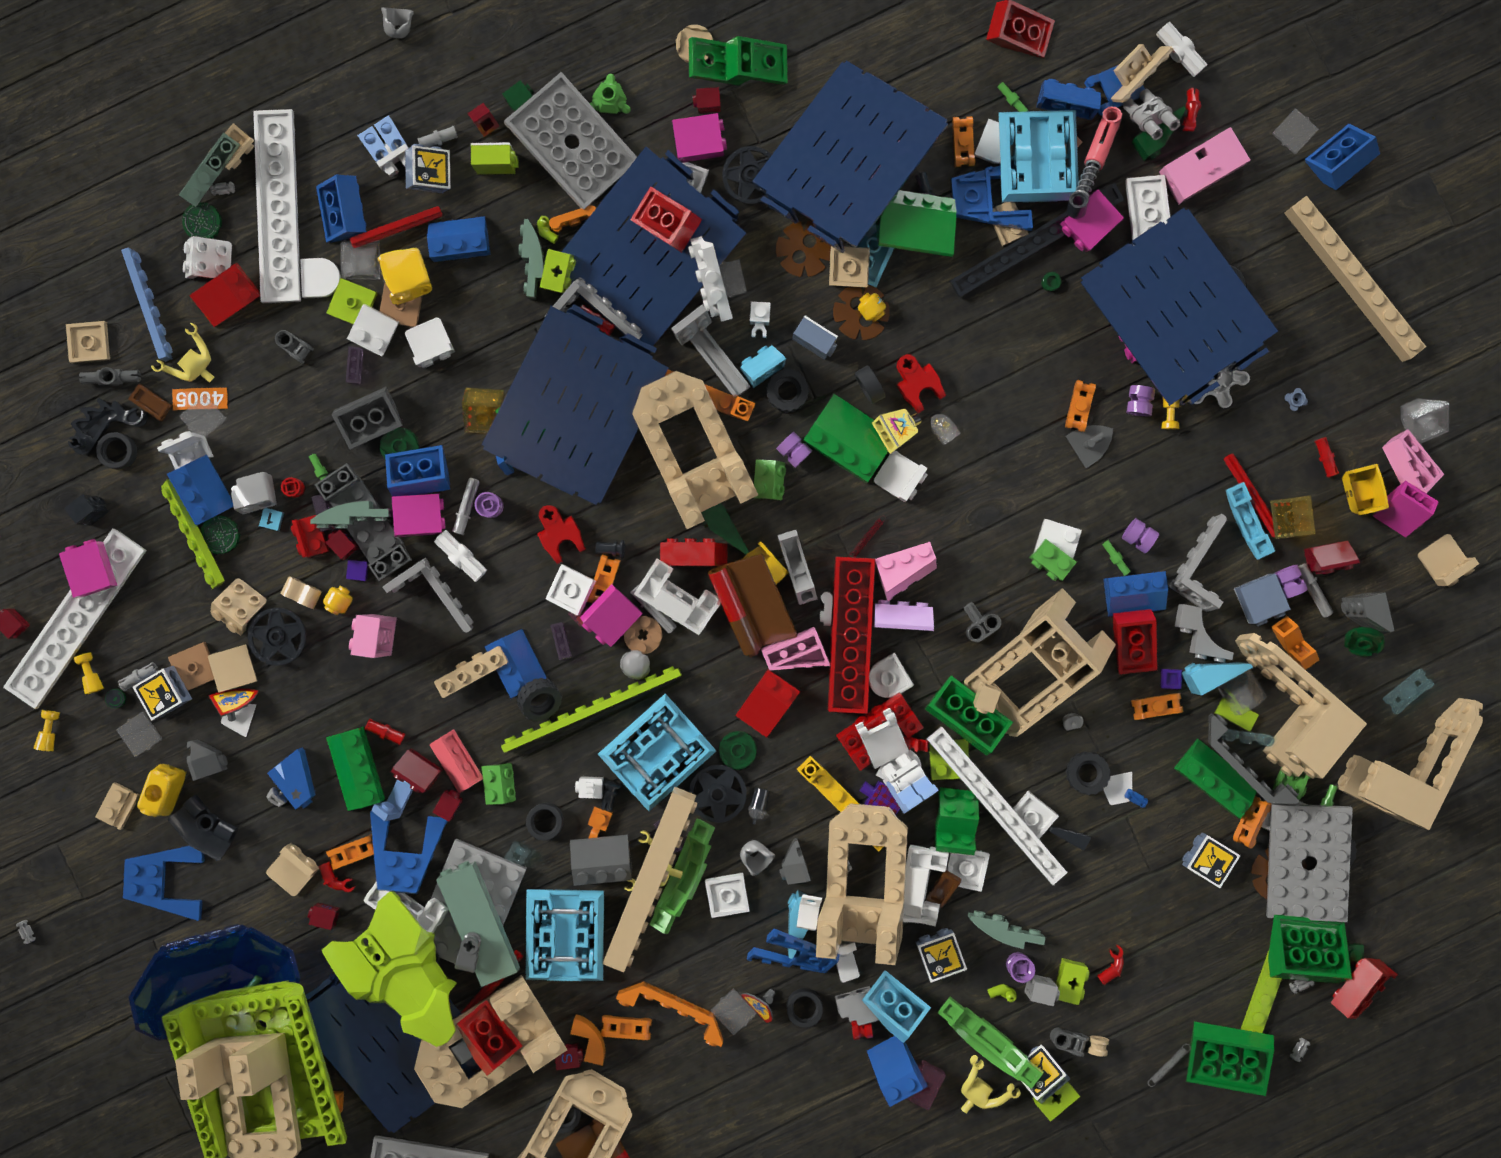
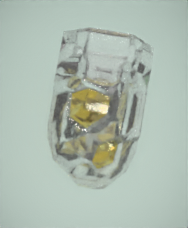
[931,414,961,445]

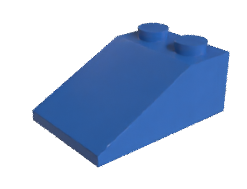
[867,1036,928,1107]

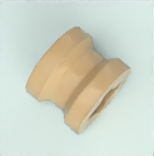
[1088,1036,1109,1056]

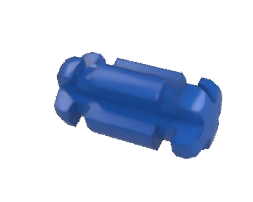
[1124,789,1148,808]

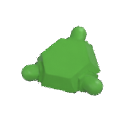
[589,74,630,114]

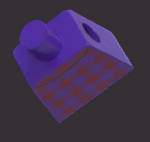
[860,781,900,815]

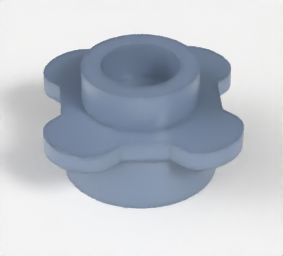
[1285,388,1308,411]

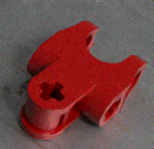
[896,354,946,414]
[537,505,586,564]

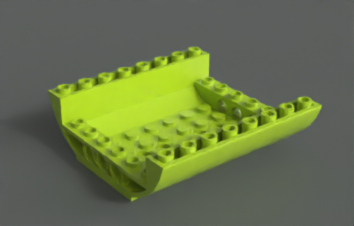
[162,980,347,1158]

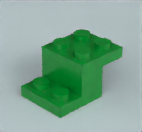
[935,787,979,855]

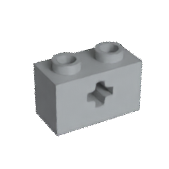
[1024,975,1060,1006]

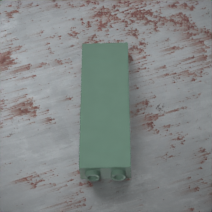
[436,861,520,987]

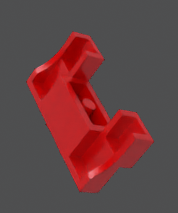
[836,692,924,771]

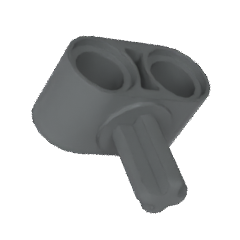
[964,602,1001,642]

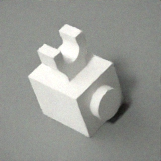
[750,302,770,338]
[575,777,604,799]

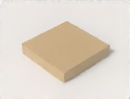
[829,246,870,287]
[66,321,110,363]
[208,644,257,693]

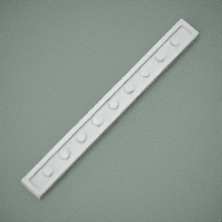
[927,727,1067,885]

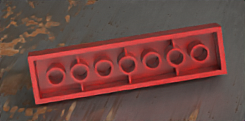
[828,557,875,714]

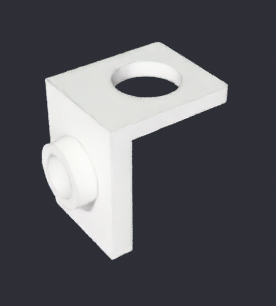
[796,895,822,931]

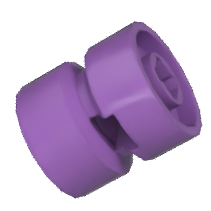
[1126,385,1155,416]
[776,432,813,468]
[475,492,504,518]
[1122,518,1159,553]
[1274,565,1308,599]
[1006,952,1035,983]

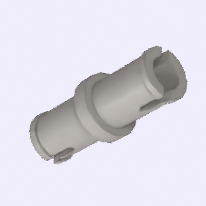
[417,126,458,148]
[118,662,159,691]

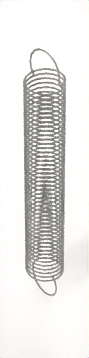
[1148,1044,1190,1087]

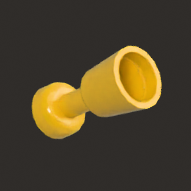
[1161,396,1180,429]
[74,652,104,695]
[34,710,60,751]

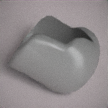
[381,7,414,39]
[620,650,650,680]
[740,840,775,876]

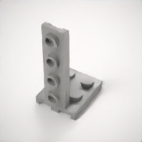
[545,277,643,339]
[671,304,750,398]
[1168,514,1227,612]
[383,557,473,632]

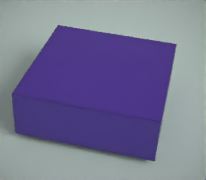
[346,560,369,581]
[1161,669,1182,689]

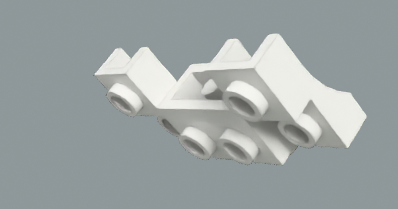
[688,236,732,322]
[634,559,721,635]
[903,845,949,926]
[364,882,449,933]

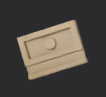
[993,202,1029,246]
[95,782,140,830]

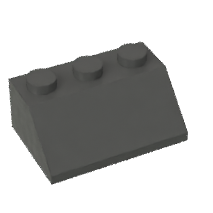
[332,387,403,449]
[1341,593,1394,632]
[570,835,632,886]

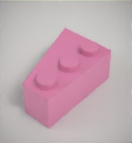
[1382,429,1444,493]
[875,542,937,601]
[761,627,830,670]

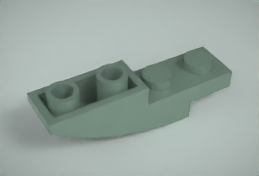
[179,132,240,207]
[519,219,545,300]
[310,501,392,528]
[968,910,1045,949]

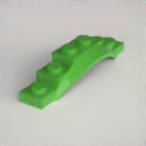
[650,819,715,934]
[938,997,1044,1089]

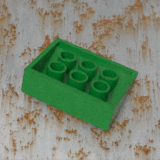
[876,190,957,257]
[803,394,888,484]
[1268,915,1352,983]
[1186,1021,1274,1096]

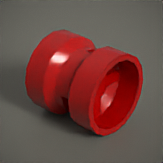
[281,477,305,498]
[851,1020,873,1040]

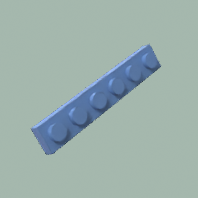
[121,247,173,362]

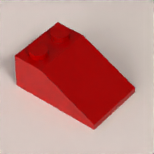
[986,0,1055,58]
[630,186,702,253]
[189,263,260,327]
[1113,609,1157,674]
[735,669,800,738]
[456,1000,523,1076]

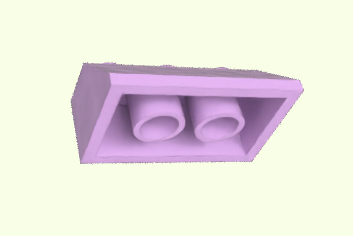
[872,600,934,631]

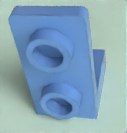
[371,780,413,821]

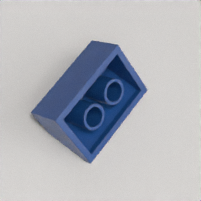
[1036,79,1101,120]
[1305,124,1380,190]
[316,175,366,243]
[427,216,491,262]
[385,445,450,497]
[167,454,234,525]
[1103,571,1168,616]
[485,629,547,698]

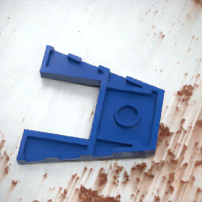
[951,161,1033,231]
[370,811,448,894]
[123,846,204,921]
[747,929,840,973]

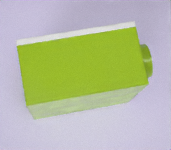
[471,143,519,174]

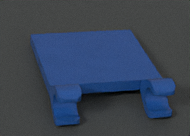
[1084,65,1145,116]

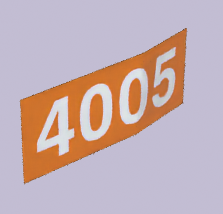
[172,388,228,410]

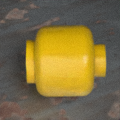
[858,293,886,322]
[323,586,352,615]

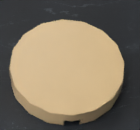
[676,25,713,63]

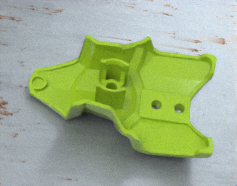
[322,891,457,1047]

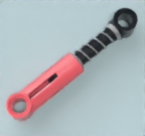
[1067,107,1122,219]

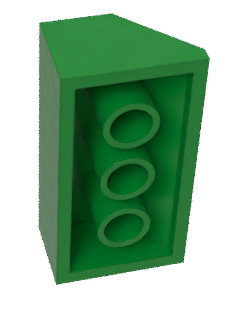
[925,676,1013,756]
[326,726,385,811]
[1174,739,1257,819]

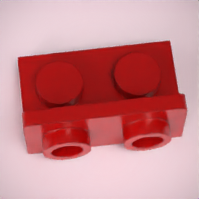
[291,515,329,558]

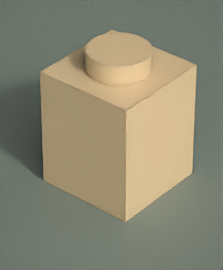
[973,681,1001,714]

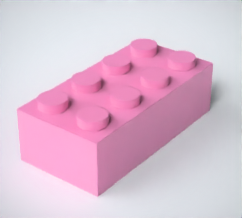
[349,614,397,658]

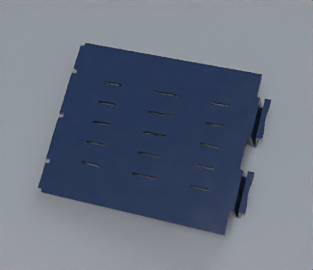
[752,61,948,253]
[556,147,746,346]
[1080,208,1278,406]
[482,305,668,505]
[305,954,480,1133]

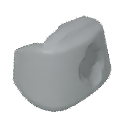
[1062,713,1083,731]
[266,787,288,807]

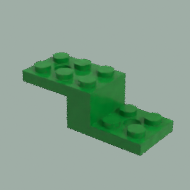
[688,36,788,85]

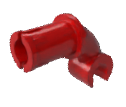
[1182,88,1201,132]
[903,737,928,752]
[318,862,356,892]
[1097,944,1124,985]

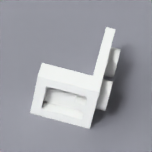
[836,941,860,982]

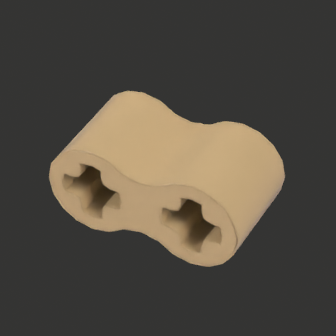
[280,576,322,609]

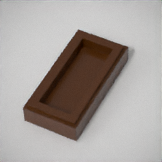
[129,384,173,421]
[926,870,962,908]

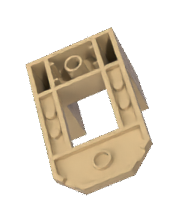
[632,371,758,529]
[964,588,1116,737]
[1235,633,1367,779]
[1337,698,1483,830]
[816,804,908,965]
[414,975,567,1108]
[175,1033,302,1158]
[517,1069,632,1158]

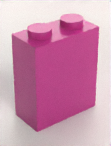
[672,113,727,163]
[1060,189,1124,252]
[1373,480,1438,538]
[392,494,445,537]
[59,539,118,598]
[580,584,643,647]

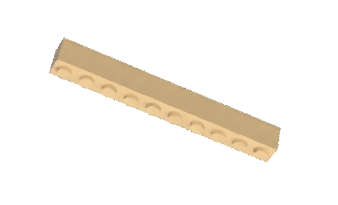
[1285,196,1426,362]
[603,787,697,972]

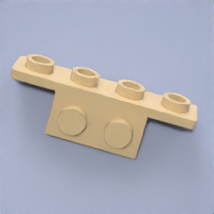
[1111,44,1174,103]
[434,646,508,698]

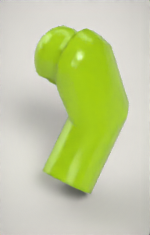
[537,216,559,244]
[987,984,1017,1002]

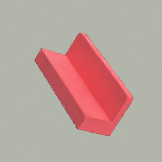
[430,730,483,793]

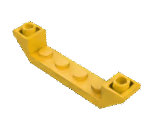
[797,756,884,852]

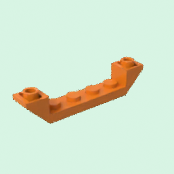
[665,369,755,421]
[616,981,723,1047]

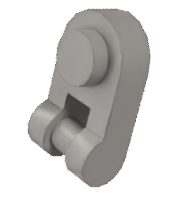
[820,591,833,626]

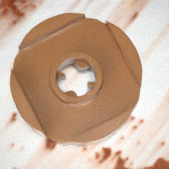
[624,616,662,654]

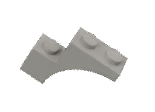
[778,530,817,605]
[1175,604,1234,663]

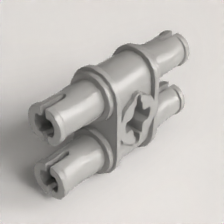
[1123,89,1180,140]

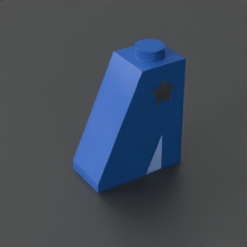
[267,747,316,809]

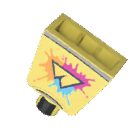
[872,409,921,454]

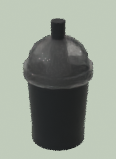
[748,787,770,824]

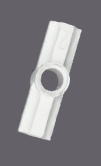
[1156,22,1207,77]
[434,530,487,582]

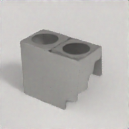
[231,472,277,514]
[835,986,879,1026]

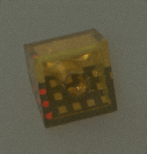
[462,388,505,433]
[1270,496,1316,539]

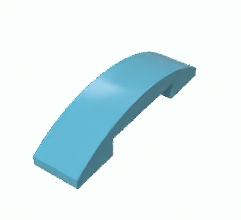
[1226,482,1275,560]

